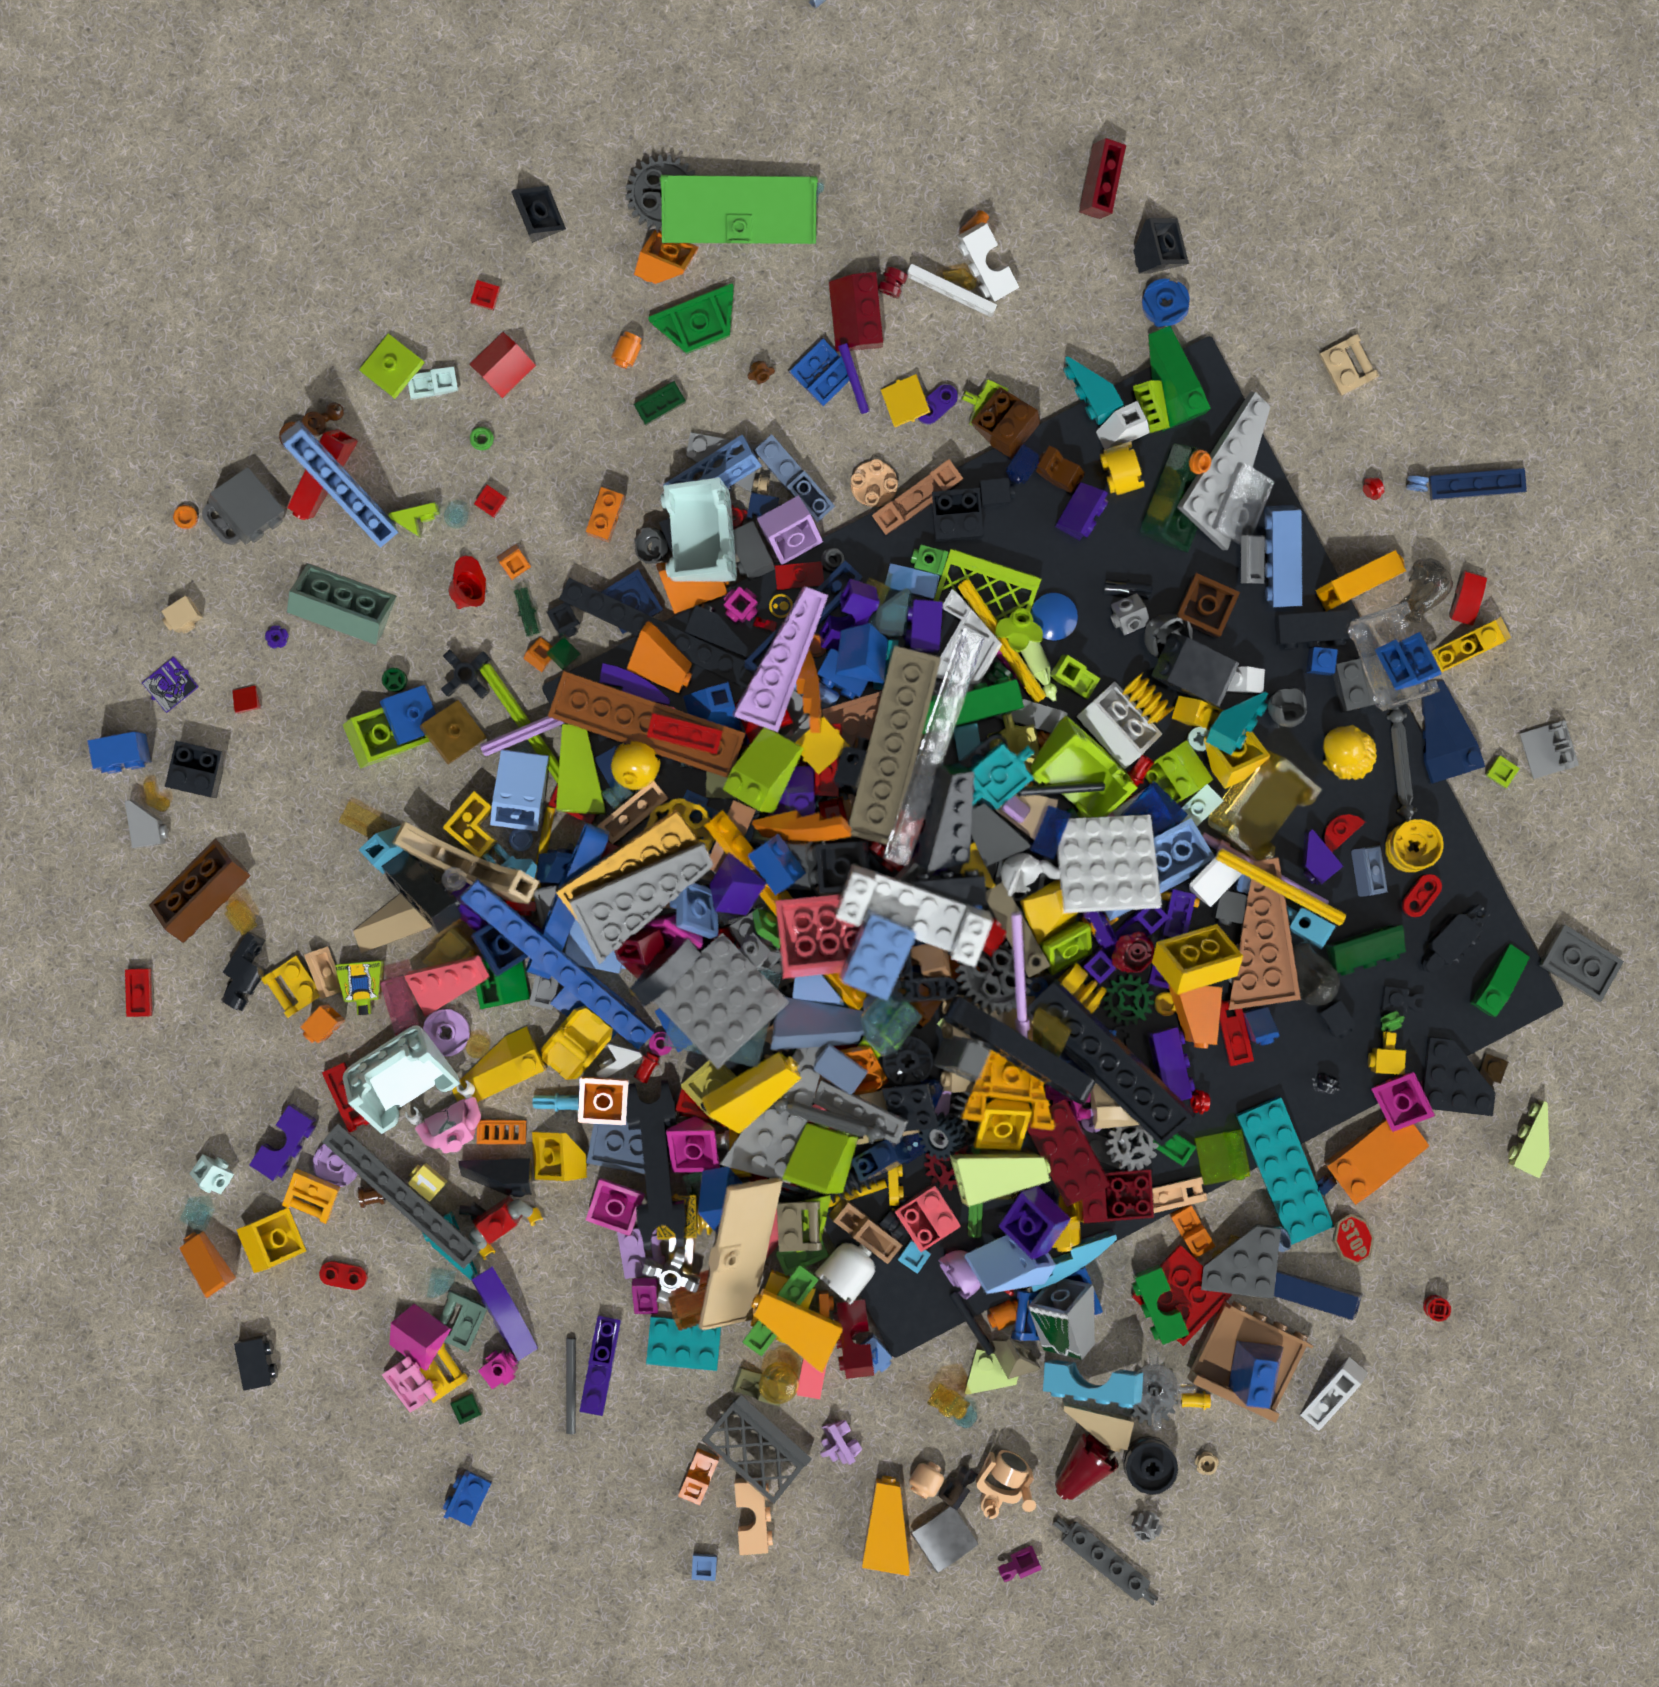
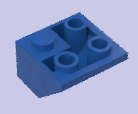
[683,682,742,731]

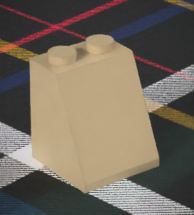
[992,793,1058,847]

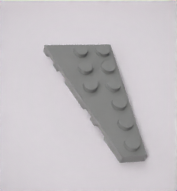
[1177,392,1271,550]

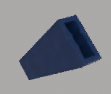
[1274,1270,1362,1321]

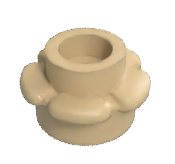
[753,474,770,496]
[1195,1451,1219,1475]

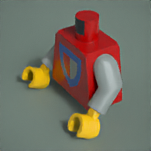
[469,1196,543,1260]

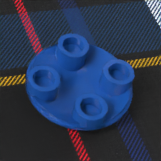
[1031,593,1078,640]

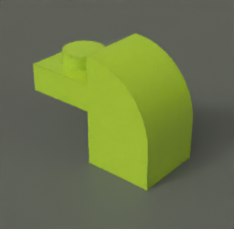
[1050,654,1100,699]

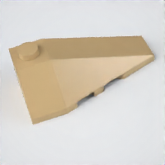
[353,877,437,953]

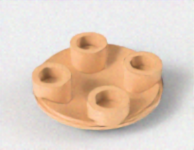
[851,459,898,507]

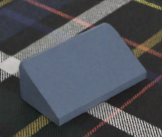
[1351,845,1388,897]
[813,1044,868,1095]

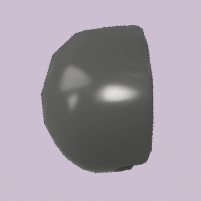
[634,527,669,564]

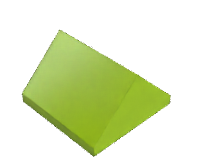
[1038,921,1092,976]

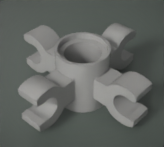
[642,1247,701,1304]

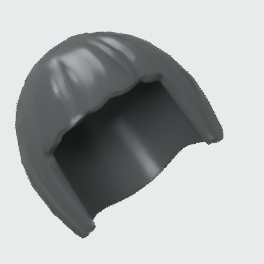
[1267,687,1307,727]

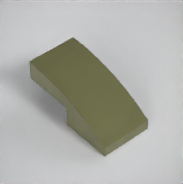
[732,1367,788,1407]

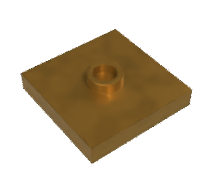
[420,700,487,765]

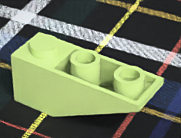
[1508,1100,1550,1178]

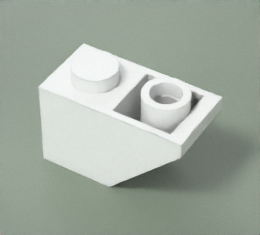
[1096,401,1150,449]
[1226,667,1265,693]

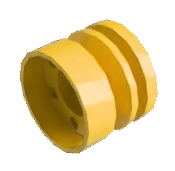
[1385,819,1443,872]
[1058,963,1107,1013]

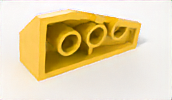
[452,1026,547,1102]

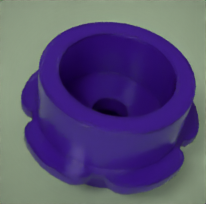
[265,625,288,649]

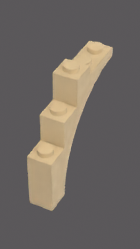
[392,822,539,903]

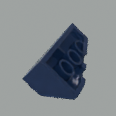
[1421,680,1485,784]

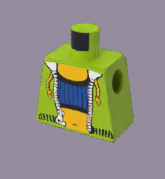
[335,960,384,1015]

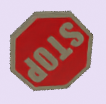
[1332,1214,1374,1265]

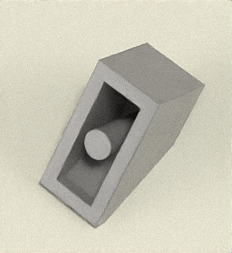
[125,800,168,848]

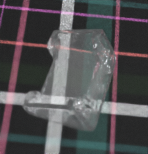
[1348,601,1440,711]

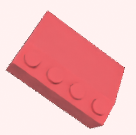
[776,894,863,979]

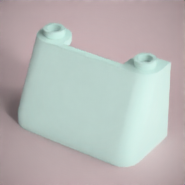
[661,478,737,582]
[343,1025,460,1134]

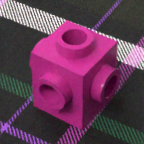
[724,587,759,623]
[478,1349,518,1390]

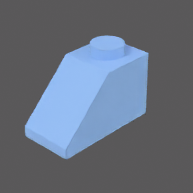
[793,975,844,1006]

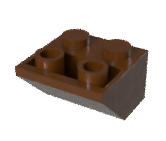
[971,387,1040,459]

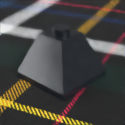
[1133,218,1189,274]

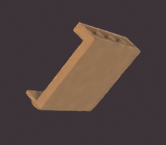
[1187,1301,1314,1423]

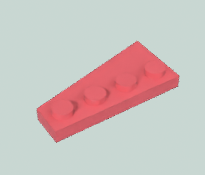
[404,955,489,1017]

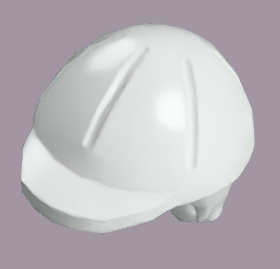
[1000,853,1060,896]

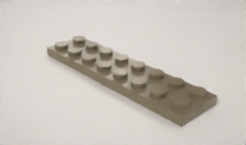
[849,646,941,846]

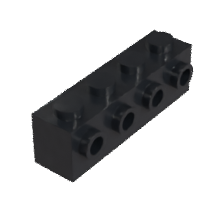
[382,850,462,933]

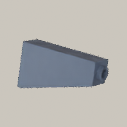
[770,997,867,1050]

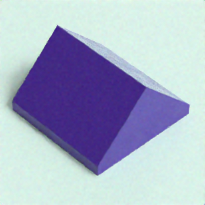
[710,853,767,915]

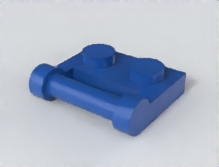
[1011,1290,1041,1341]

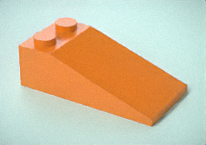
[1324,1118,1429,1205]

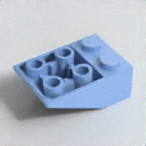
[490,750,549,831]
[964,1235,1056,1294]

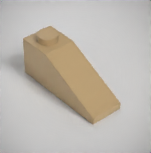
[1061,1402,1134,1452]

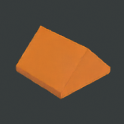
[578,1077,629,1125]

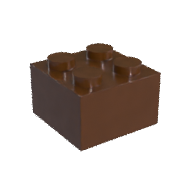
[1176,573,1240,639]

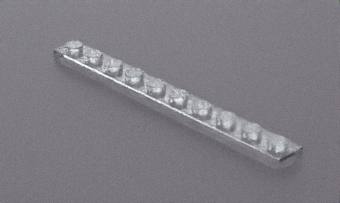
[884,629,985,866]

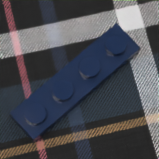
[1428,468,1527,501]

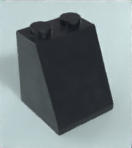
[1151,633,1239,707]

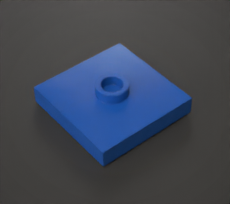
[380,685,436,745]

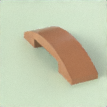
[872,459,963,535]

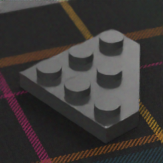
[1201,1224,1281,1299]

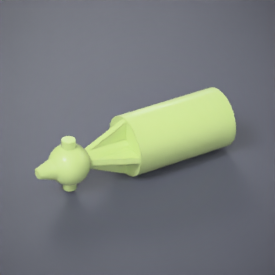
[1021,641,1057,702]

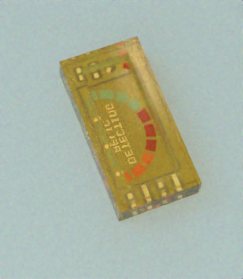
[339,801,392,838]

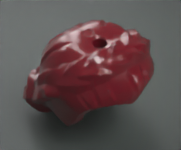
[1112,932,1155,973]

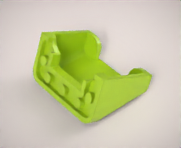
[1030,715,1137,818]

